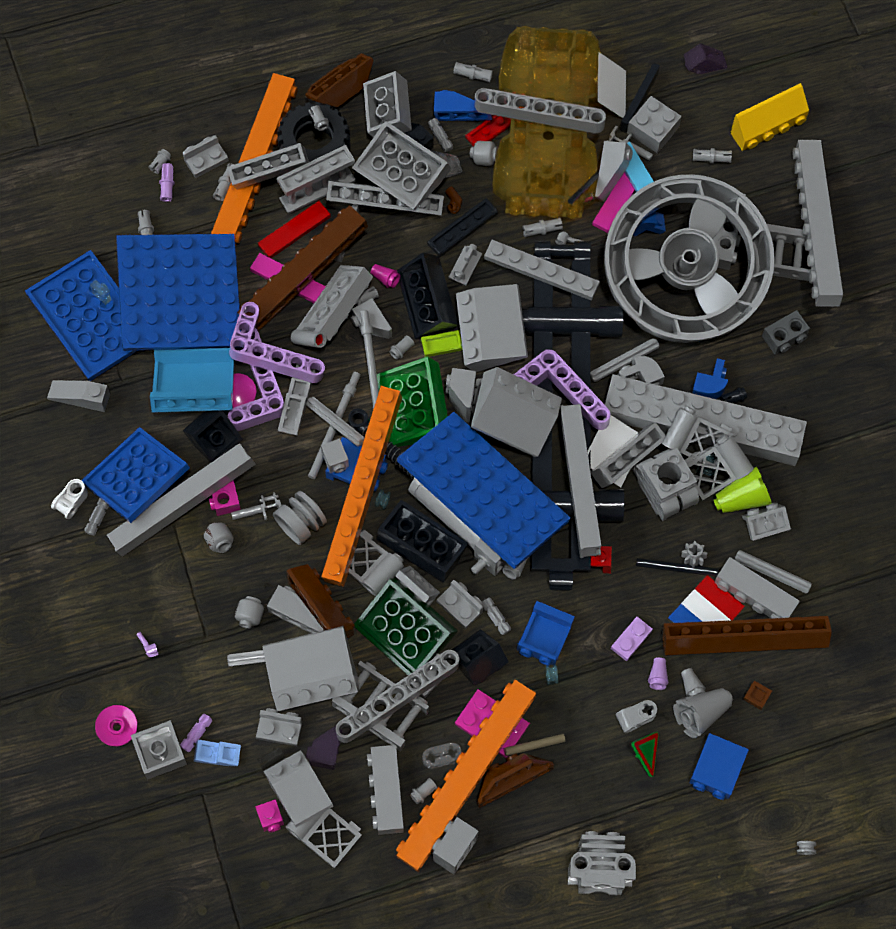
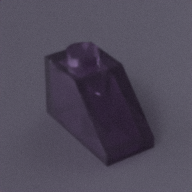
[684,43,727,74]
[306,726,343,770]

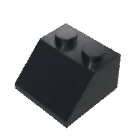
[183,410,243,463]
[451,629,509,686]

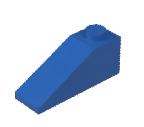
[434,90,492,121]

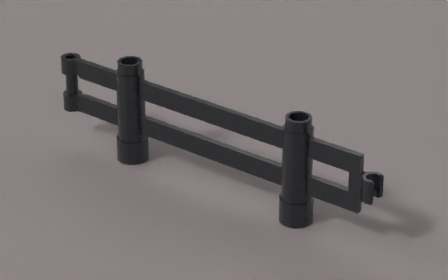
[522,241,624,590]

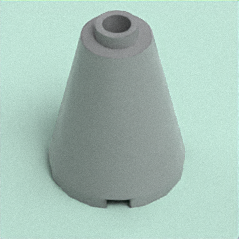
[673,688,733,738]

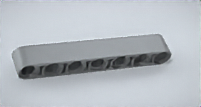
[475,88,606,133]
[336,650,459,743]

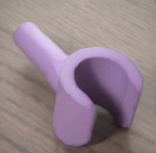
[137,632,158,657]

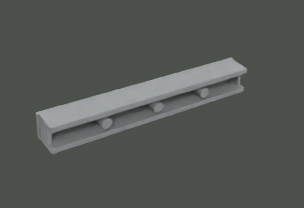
[560,404,601,558]
[107,443,256,556]

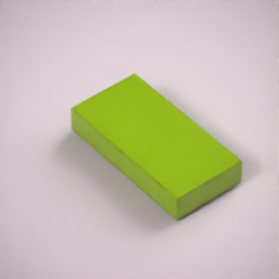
[421,330,463,357]

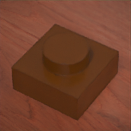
[743,681,772,710]

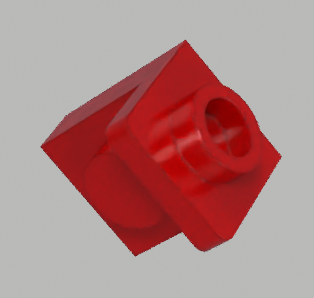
[591,546,612,573]

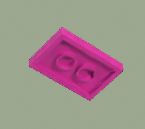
[455,690,530,759]

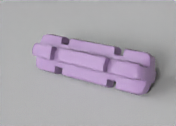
[180,714,212,752]

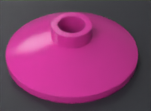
[95,705,137,747]

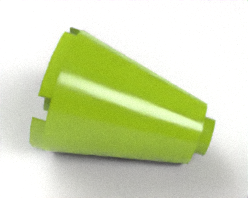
[713,467,772,513]

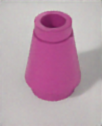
[370,264,400,288]

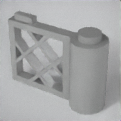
[662,406,734,470]
[685,434,754,500]
[348,530,404,596]
[286,809,361,868]

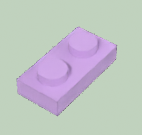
[611,617,653,661]

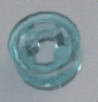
[375,489,391,510]
[545,665,558,684]

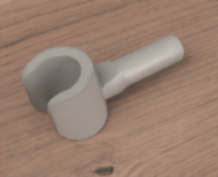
[555,232,583,244]

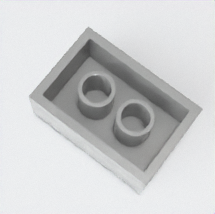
[363,71,412,137]

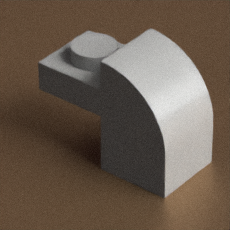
[618,356,665,386]

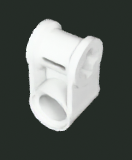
[51,479,88,519]

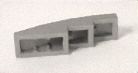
[278,363,316,436]

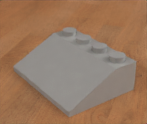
[352,121,451,210]
[456,284,528,372]
[471,367,562,457]
[262,626,360,711]

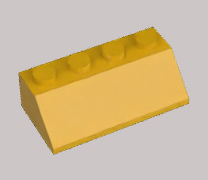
[731,83,809,151]

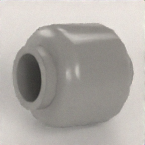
[470,141,499,166]
[204,522,234,553]
[235,596,264,629]

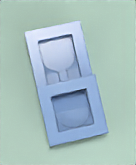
[194,739,241,766]

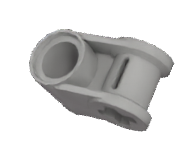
[615,700,657,733]

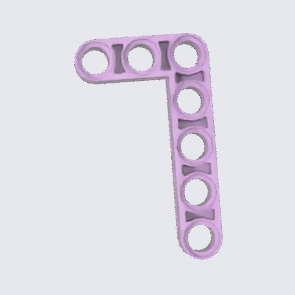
[229,302,325,383]
[228,328,284,431]
[514,350,610,430]

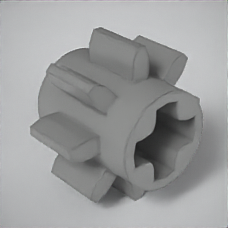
[681,541,707,568]

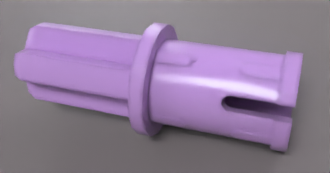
[159,163,175,202]

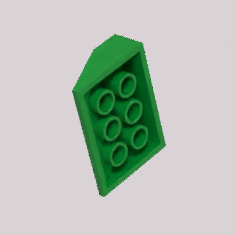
[377,356,448,447]

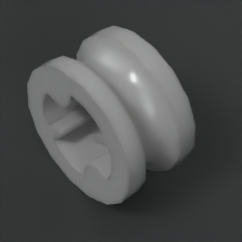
[797,841,816,855]

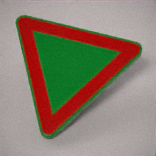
[631,732,659,777]

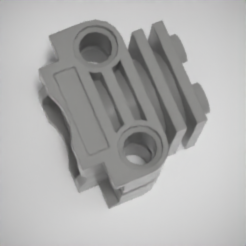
[633,448,699,521]
[568,831,636,895]

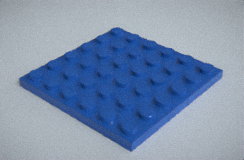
[116,234,241,351]

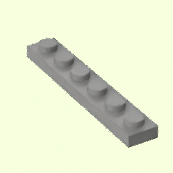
[484,240,600,301]

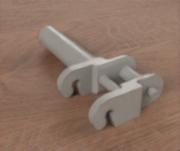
[607,126,653,161]
[231,492,281,520]

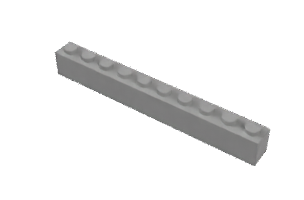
[793,140,843,306]

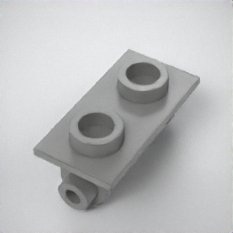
[448,244,482,285]

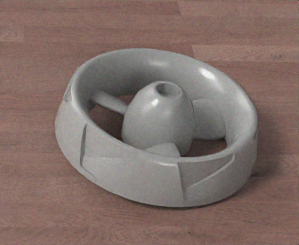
[604,174,774,343]

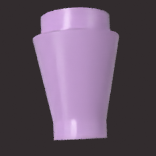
[648,658,669,690]

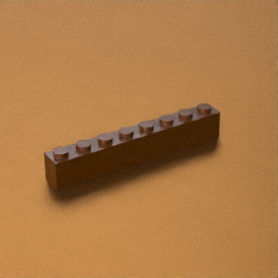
[237,205,368,332]
[662,616,832,655]

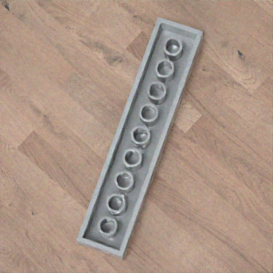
[602,374,807,466]

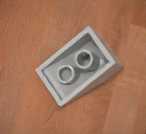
[264,750,333,828]

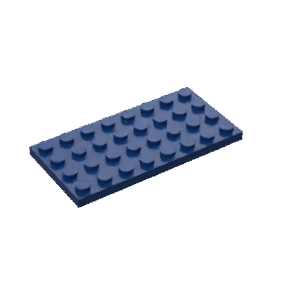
[397,412,570,569]

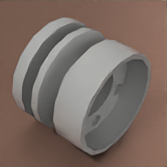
[273,491,327,545]

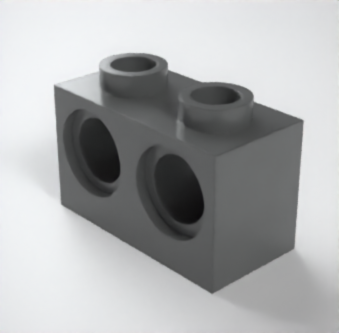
[762,310,810,354]

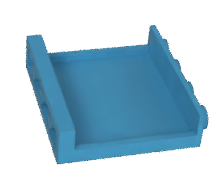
[150,348,234,412]

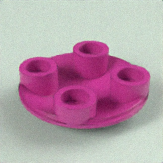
[228,373,256,411]

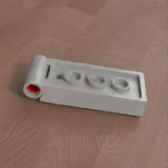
[291,265,373,348]

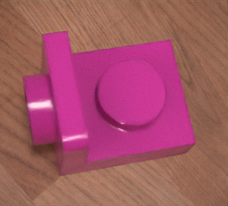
[255,799,284,833]

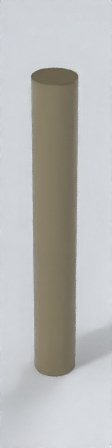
[504,734,565,756]

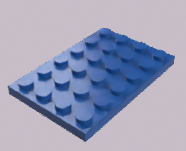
[25,250,138,381]

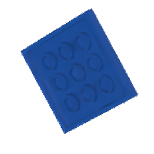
[81,427,190,523]

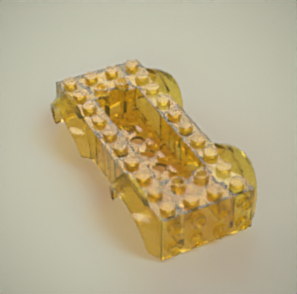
[493,26,600,219]

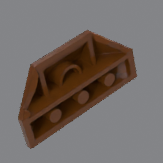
[305,53,373,107]
[477,753,554,809]

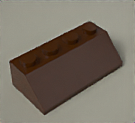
[286,564,355,639]

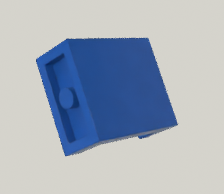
[326,437,388,491]
[517,601,575,666]
[689,733,749,800]

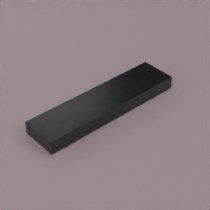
[620,63,660,133]
[427,198,498,258]

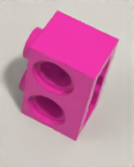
[209,480,241,516]

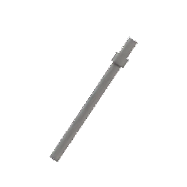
[360,311,379,409]
[308,372,361,479]

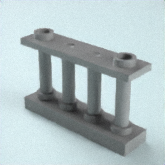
[277,145,356,214]
[747,224,813,284]
[332,661,429,752]

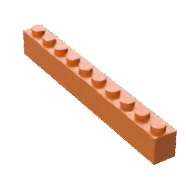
[211,73,298,246]
[322,386,402,587]
[396,680,536,872]

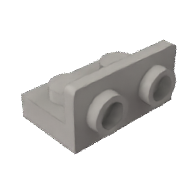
[183,135,229,178]
[742,502,791,540]
[396,566,440,605]
[436,580,483,630]
[256,708,302,747]

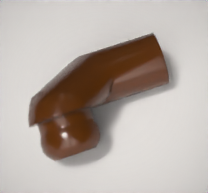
[445,186,463,214]

